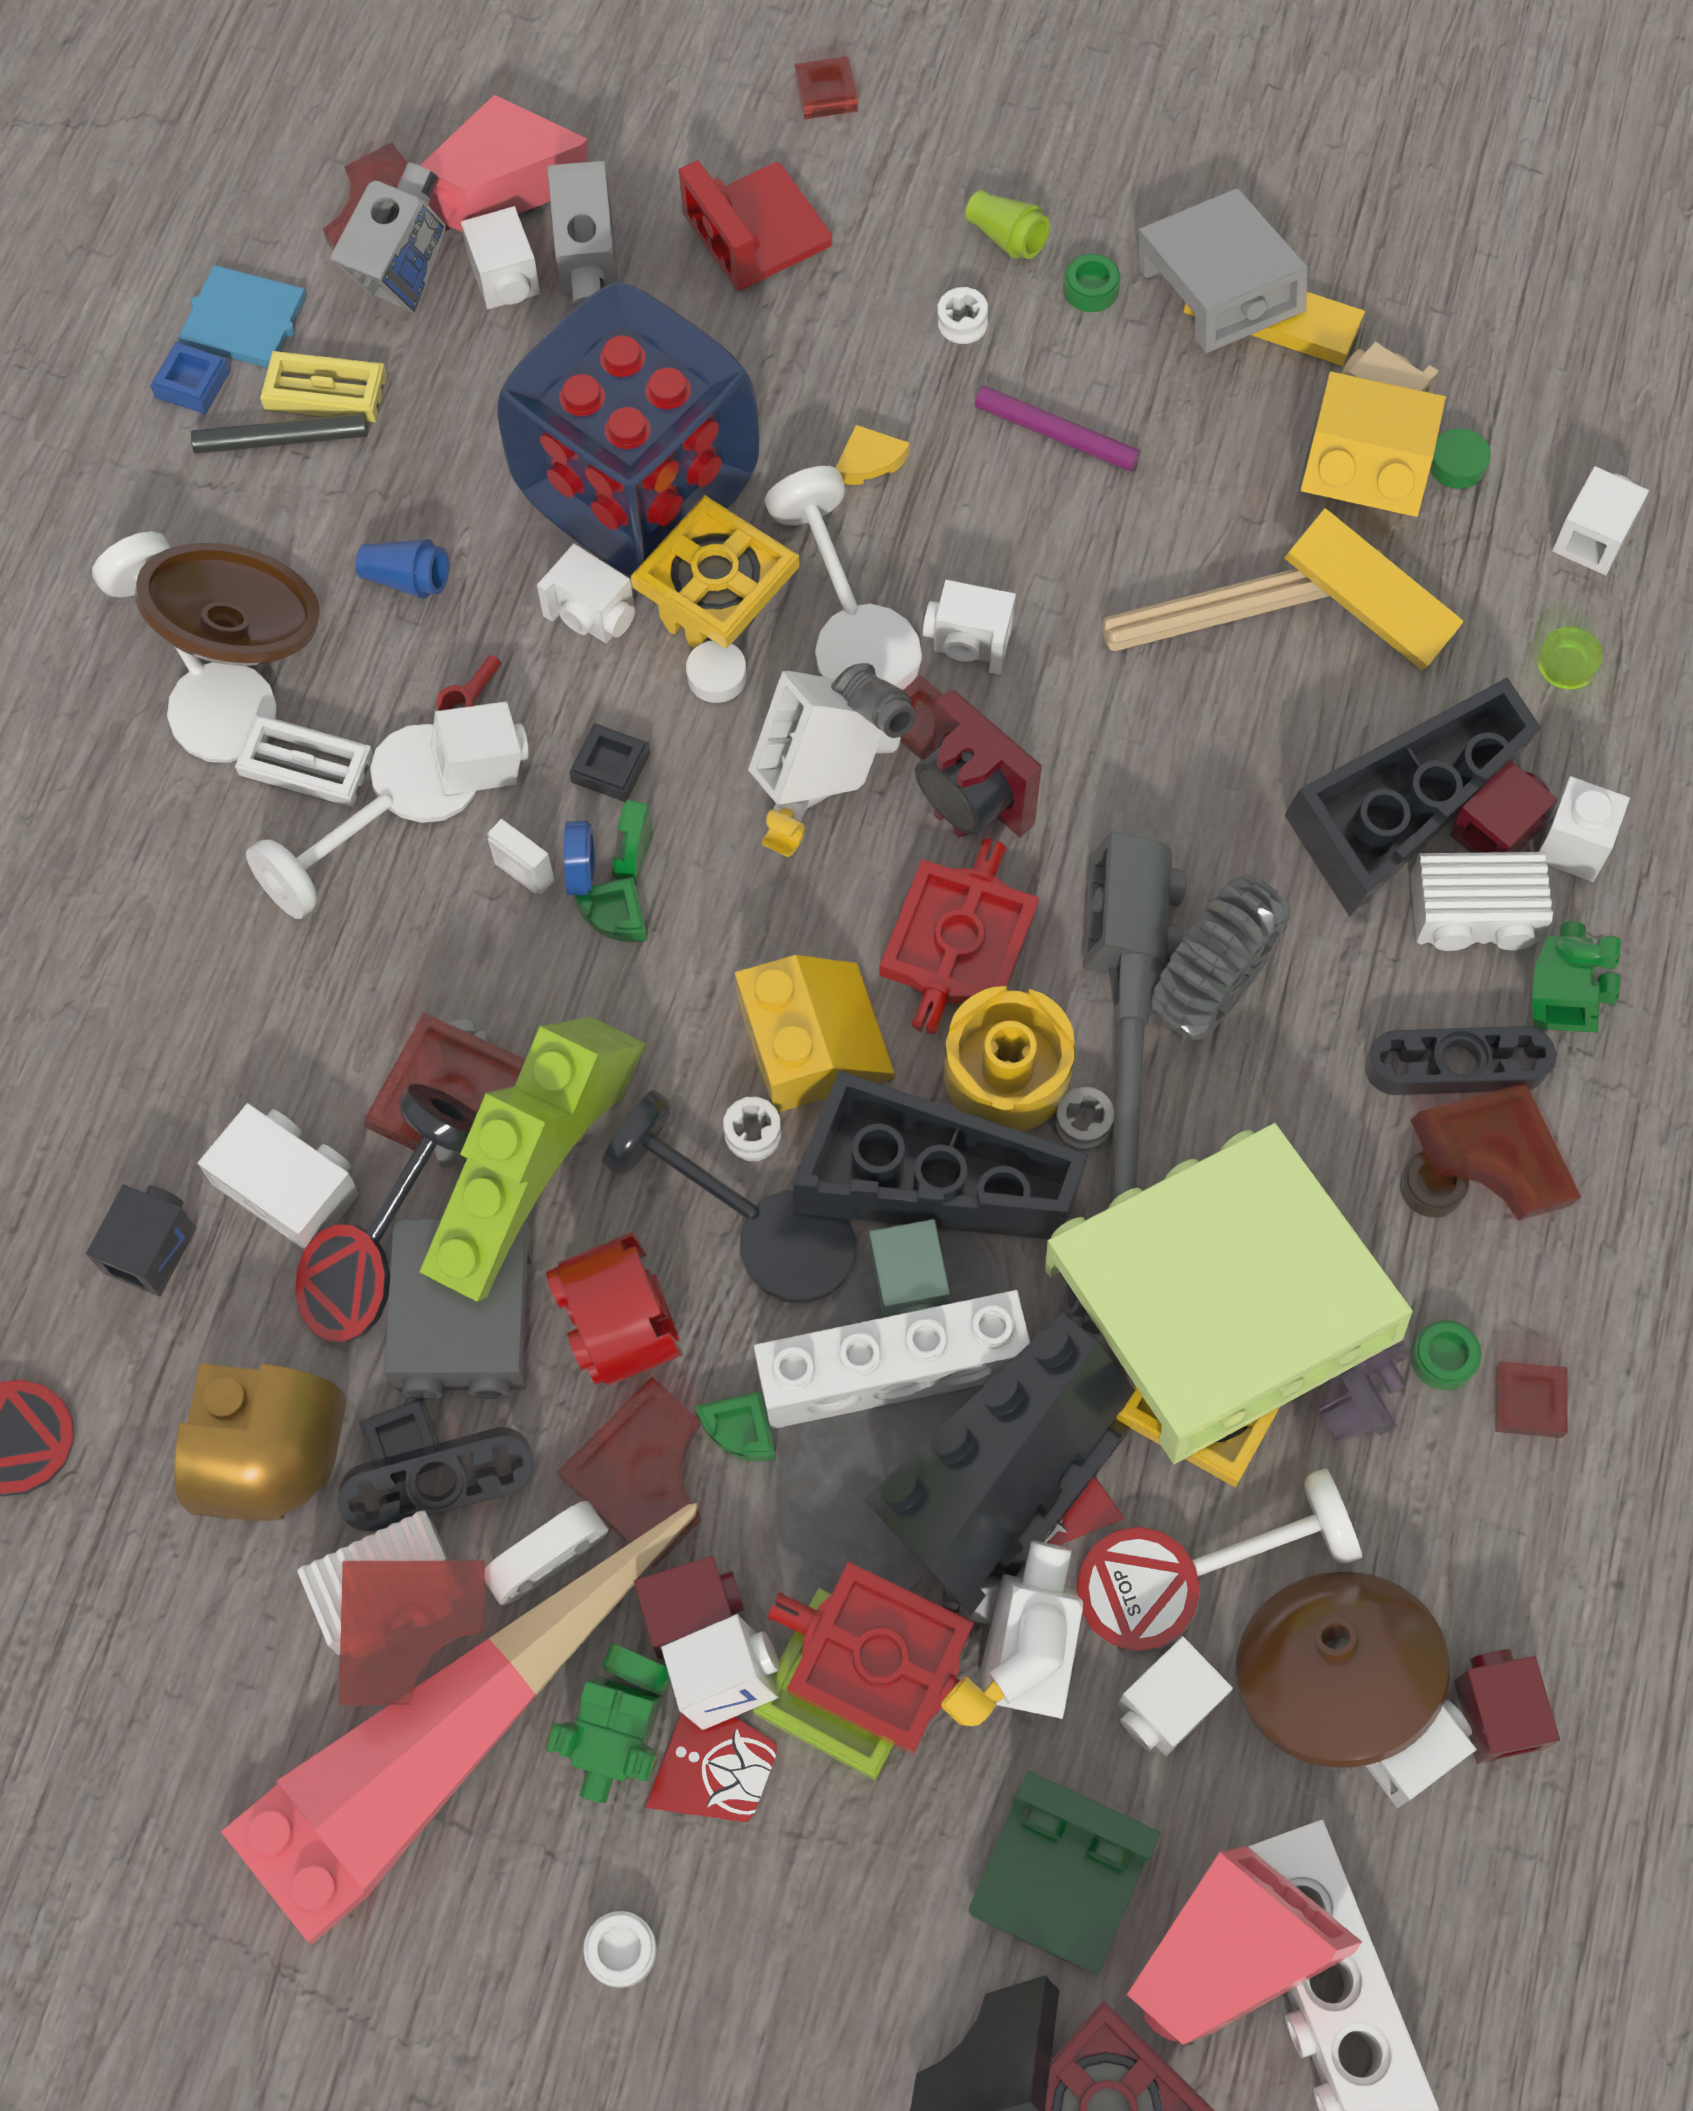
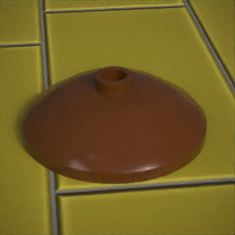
[135,543,320,666]
[1236,1572,1450,1768]

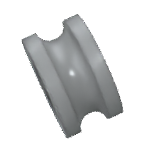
[1055,1086,1114,1151]

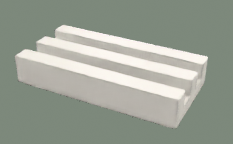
[235,714,374,808]

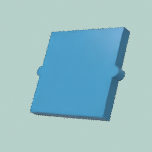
[178,265,307,368]

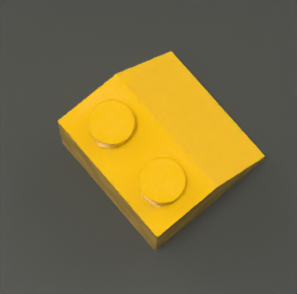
[1301,371,1446,517]
[734,955,895,1112]

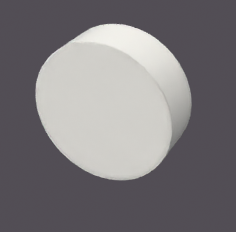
[686,640,747,703]
[584,1911,657,1988]

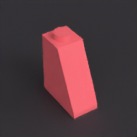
[420,95,588,233]
[1127,1846,1362,2045]

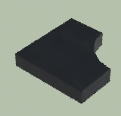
[910,1975,1059,2111]

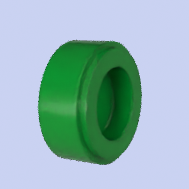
[1063,254,1121,312]
[1430,428,1491,489]
[1411,1320,1482,1390]
[602,1642,671,1695]

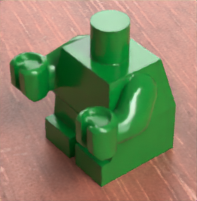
[1532,921,1621,1033]
[545,1676,663,1803]

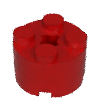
[546,1231,683,1386]

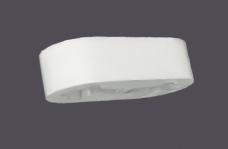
[481,1501,608,1606]

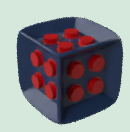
[497,281,759,576]

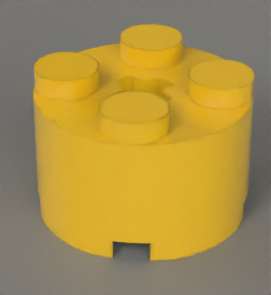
[943,986,1075,1132]

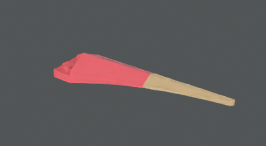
[221,1503,697,1945]

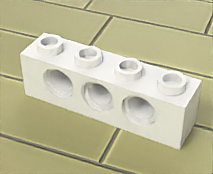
[754,1290,1030,1430]
[1248,1819,1439,2111]

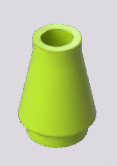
[965,190,1050,259]

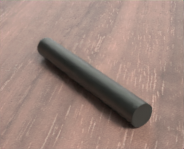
[191,413,368,454]

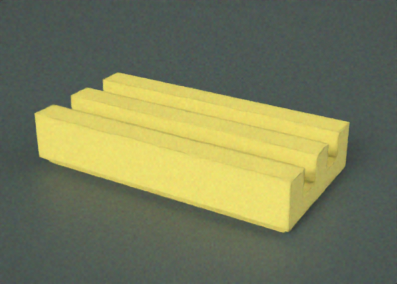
[260,351,387,423]

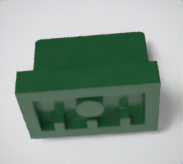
[968,1770,1161,1974]

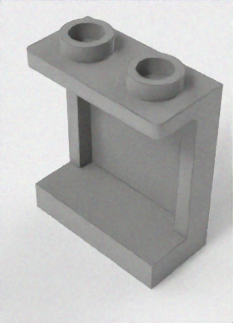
[1139,188,1308,353]

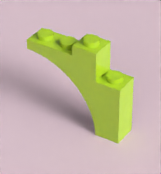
[420,1017,647,1302]

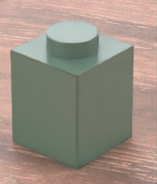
[869,1219,950,1318]

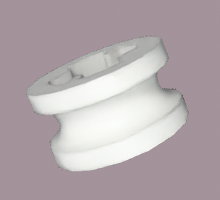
[937,287,988,344]
[723,1097,781,1161]

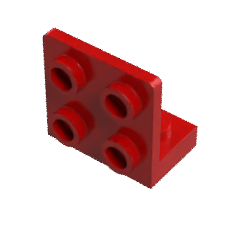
[679,160,833,292]

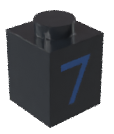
[86,1184,196,1297]

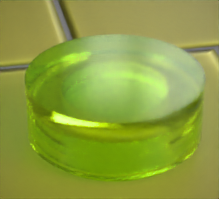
[1538,626,1603,689]

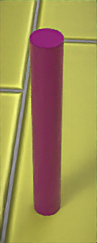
[975,385,1141,472]

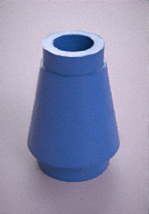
[356,539,449,599]

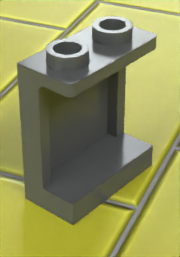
[384,1219,533,1400]

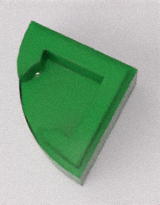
[613,800,652,885]
[574,877,647,942]
[696,1391,776,1462]

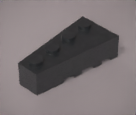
[1285,677,1541,917]
[793,1070,1088,1239]

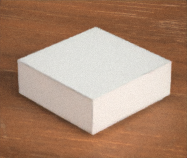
[487,819,555,896]

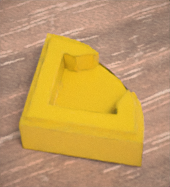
[835,425,910,485]

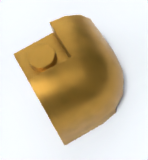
[174,1363,347,1522]

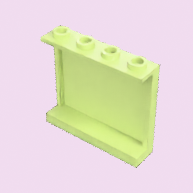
[1045,1123,1413,1465]

